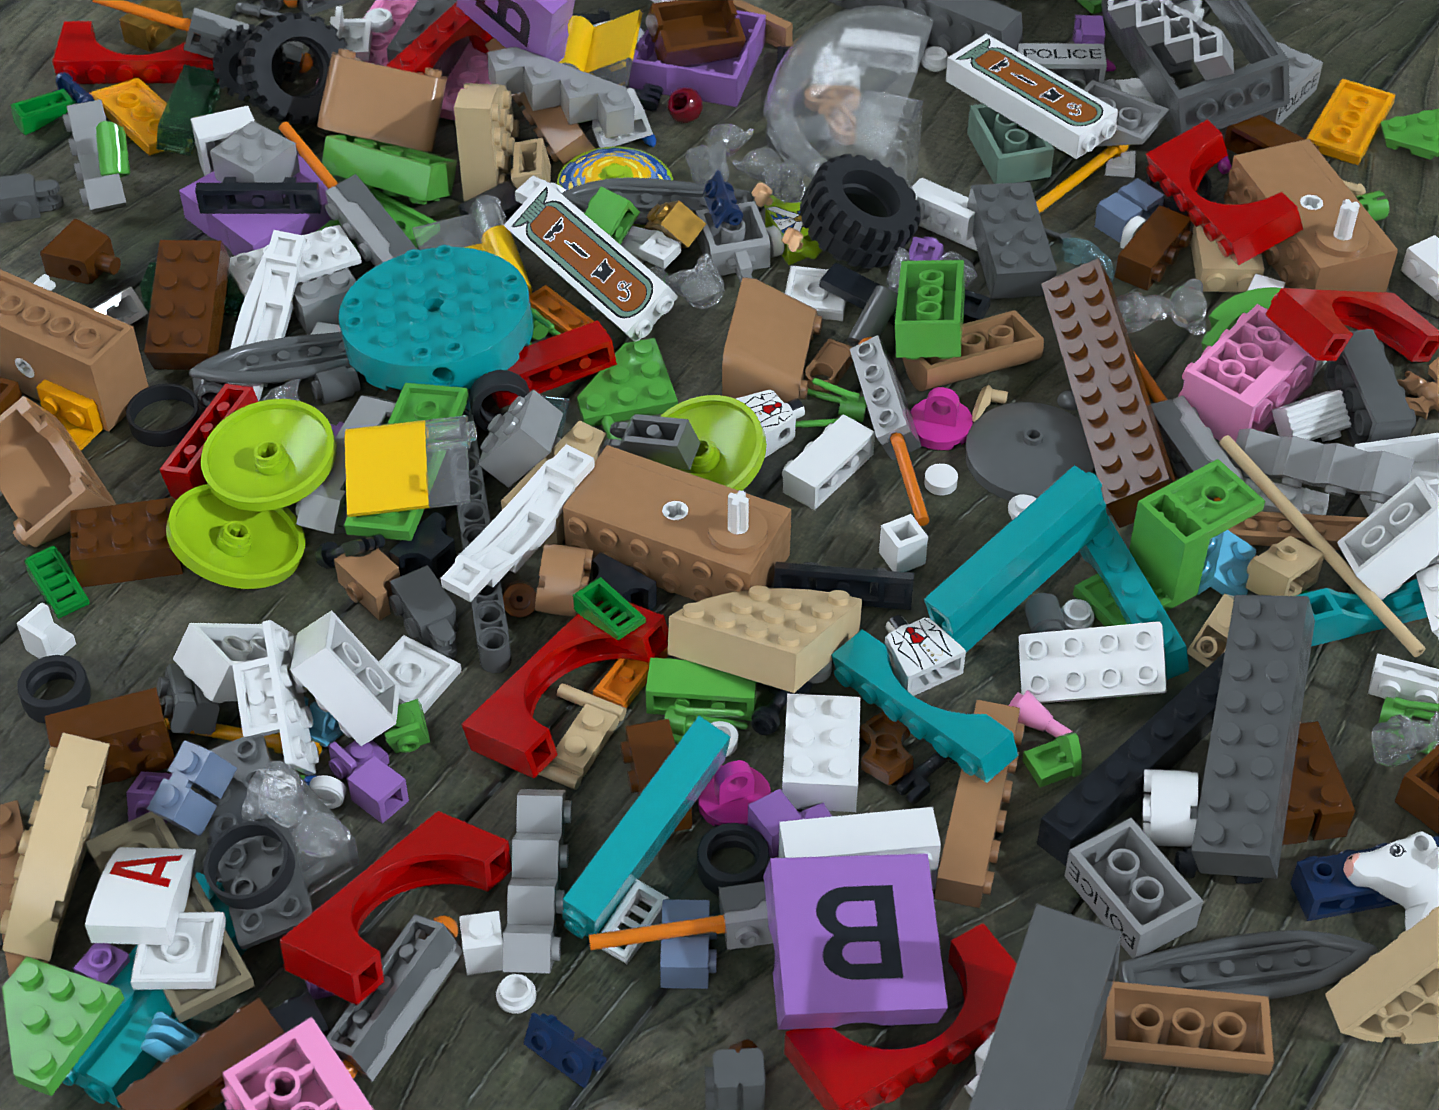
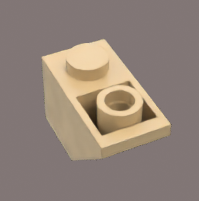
[1187,593,1235,667]

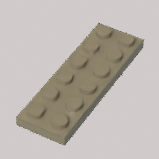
[85,812,254,1023]

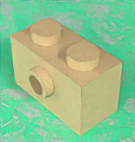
[511,138,551,189]
[1245,536,1325,596]

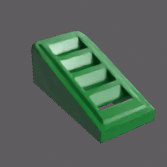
[11,89,76,136]
[24,546,90,619]
[573,577,646,640]

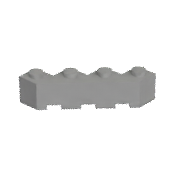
[1108,0,1234,81]
[487,47,635,138]
[63,100,127,213]
[296,395,396,534]
[1231,428,1414,504]
[502,789,572,973]

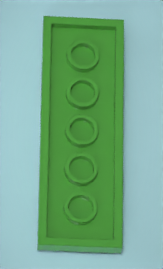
[344,383,469,541]

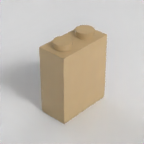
[1190,225,1264,292]

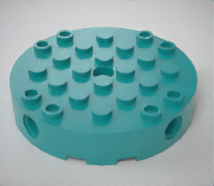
[339,245,534,391]

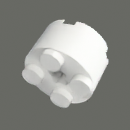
[1143,770,1198,847]

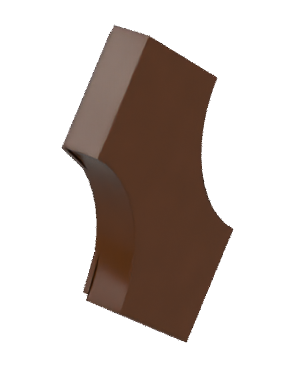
[859,711,914,786]

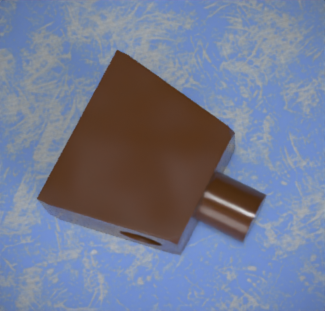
[40,219,121,284]

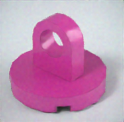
[910,387,973,450]
[697,760,771,827]

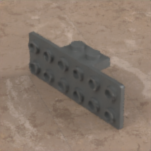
[199,735,314,950]

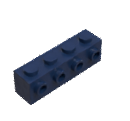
[1290,836,1439,921]

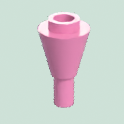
[1009,690,1072,738]

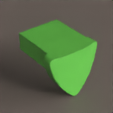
[1022,732,1082,788]

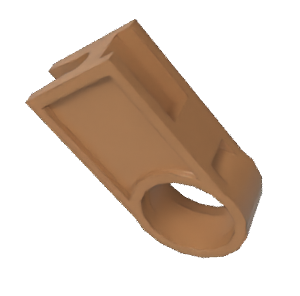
[805,339,853,393]

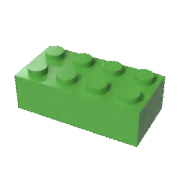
[322,134,457,204]
[895,260,965,360]

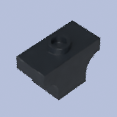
[389,511,456,579]
[592,552,657,610]

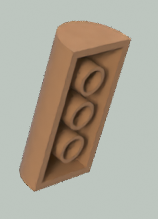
[902,310,1044,391]
[1101,982,1274,1076]

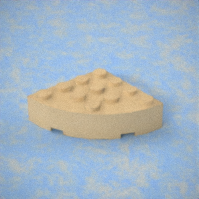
[454,83,519,202]
[668,585,862,693]
[0,733,110,961]
[1325,906,1439,1044]

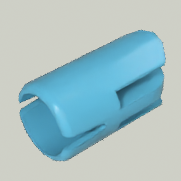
[140,1012,200,1062]

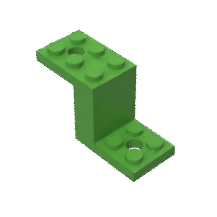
[1073,459,1265,627]

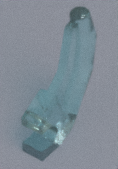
[1062,238,1115,282]

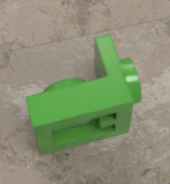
[385,699,430,753]

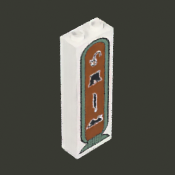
[946,34,1118,159]
[504,180,678,342]

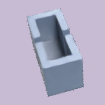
[1095,178,1165,243]
[147,740,237,837]
[660,900,717,989]

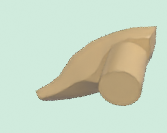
[972,385,1008,422]

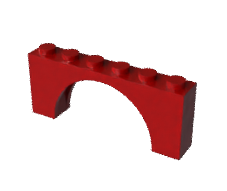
[386,2,494,73]
[52,21,219,84]
[1146,119,1303,266]
[1265,288,1439,362]
[461,601,668,778]
[280,811,512,1005]
[784,923,1017,1110]

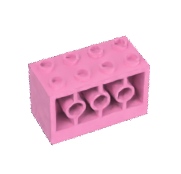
[1178,304,1317,442]
[221,1017,373,1110]

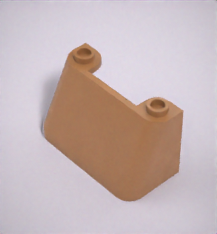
[317,49,448,151]
[722,277,822,403]
[0,396,116,548]

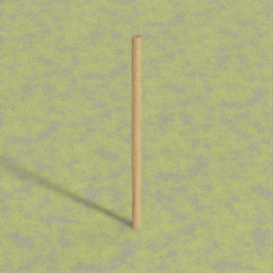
[1219,435,1426,657]

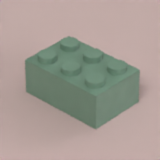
[967,104,1054,184]

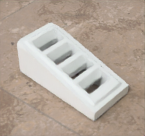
[601,879,669,964]

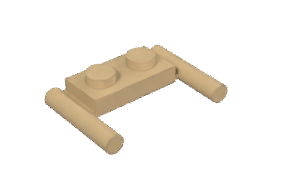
[538,683,627,790]

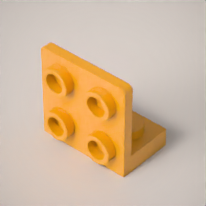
[36,379,103,450]

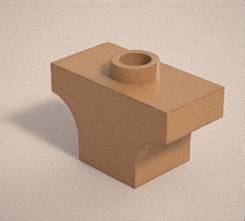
[334,549,400,621]

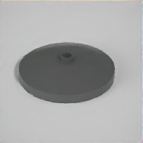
[965,402,1095,501]

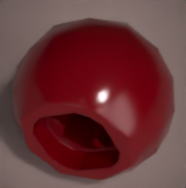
[667,87,703,123]

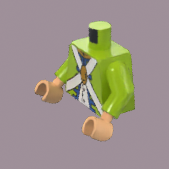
[751,182,823,265]

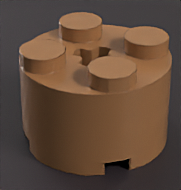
[535,544,593,617]

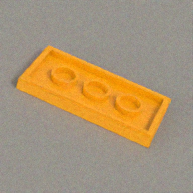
[90,78,195,155]
[1306,79,1396,165]

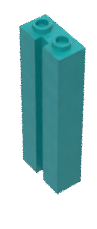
[924,465,1109,652]
[562,716,730,939]
[62,872,247,1108]

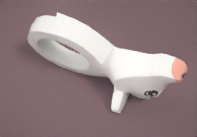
[1343,831,1439,930]

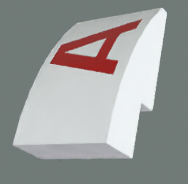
[85,847,198,945]

